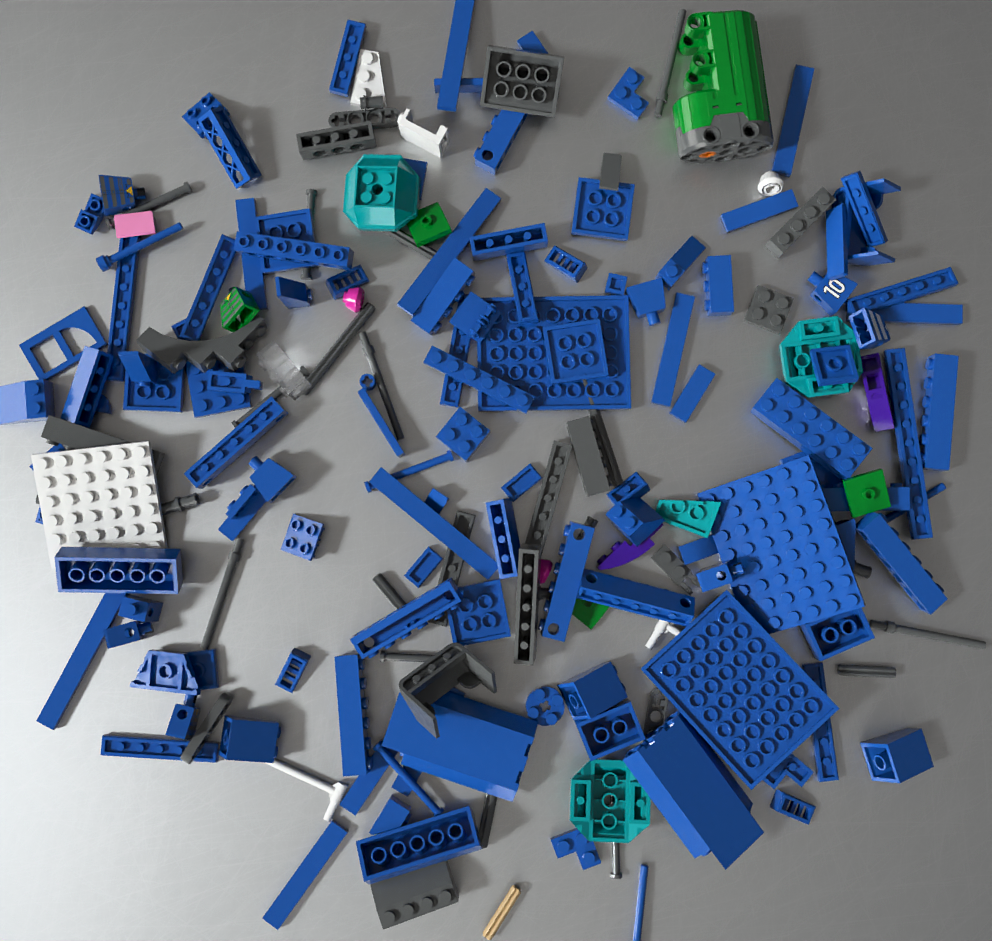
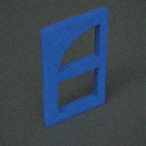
[19,306,108,380]

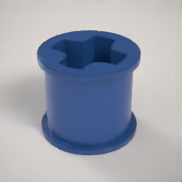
[360,374,376,391]

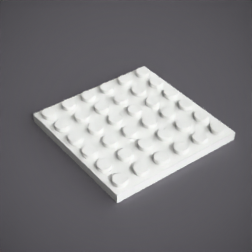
[31,440,168,569]

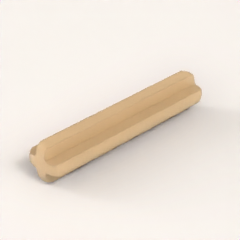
[483,885,521,940]

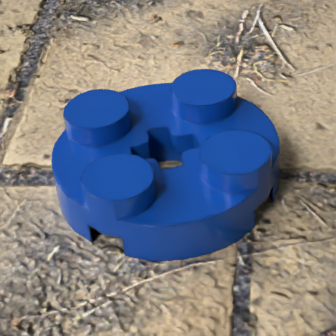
[526,686,565,726]

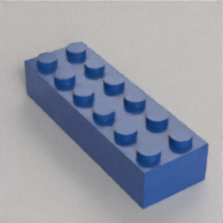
[751,378,873,480]
[54,547,183,594]
[356,806,483,885]

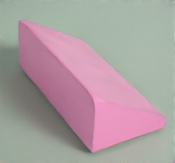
[114,211,156,238]

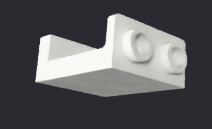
[397,108,450,158]

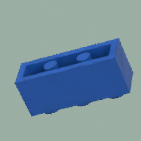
[702,255,734,316]

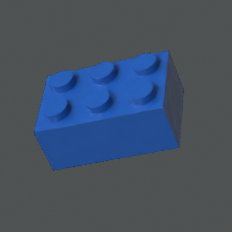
[800,608,875,661]
[574,699,646,761]

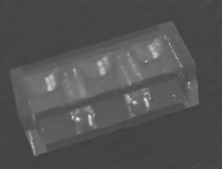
[255,340,312,400]

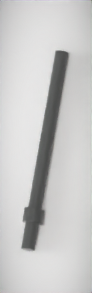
[654,9,686,117]
[359,331,404,441]
[200,537,244,650]
[869,620,986,649]

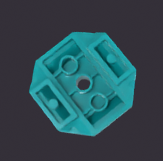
[343,154,421,232]
[779,316,863,398]
[569,759,651,843]

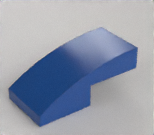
[678,534,719,565]

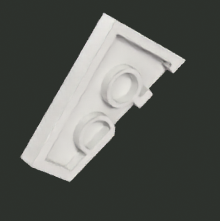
[350,49,387,109]

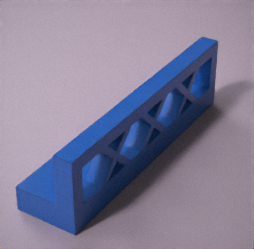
[197,106,262,189]

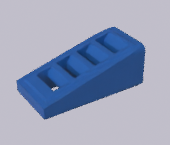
[544,245,587,283]
[326,265,369,300]
[275,648,311,693]
[770,789,816,825]

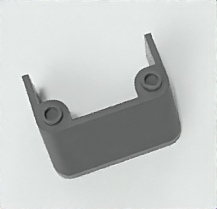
[399,643,497,739]

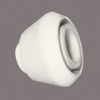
[758,171,784,196]

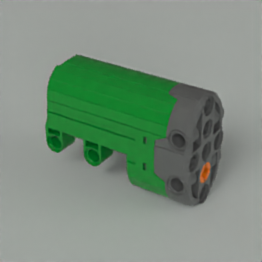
[672,10,774,164]

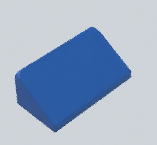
[606,472,650,506]

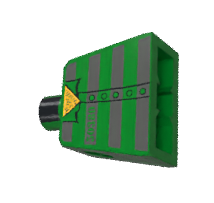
[220,287,260,332]

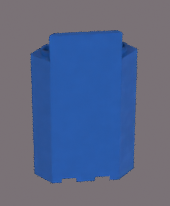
[382,692,538,802]
[623,711,764,870]

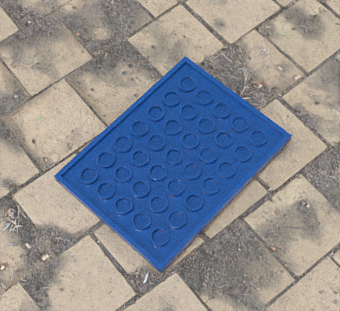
[477,295,631,412]
[697,455,866,634]
[641,590,839,790]

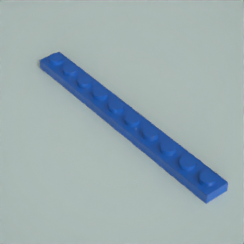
[883,348,933,540]

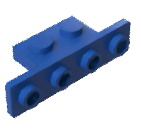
[218,484,267,541]

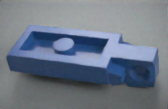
[207,371,263,394]

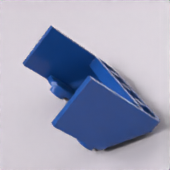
[832,178,901,266]

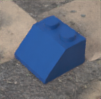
[605,497,665,547]

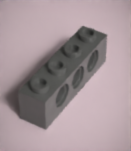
[296,121,377,160]

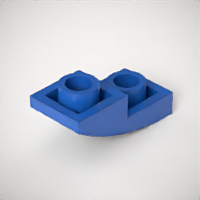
[74,193,104,235]

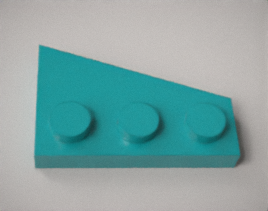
[655,499,722,538]

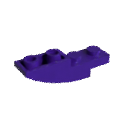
[861,352,895,433]
[596,524,663,570]

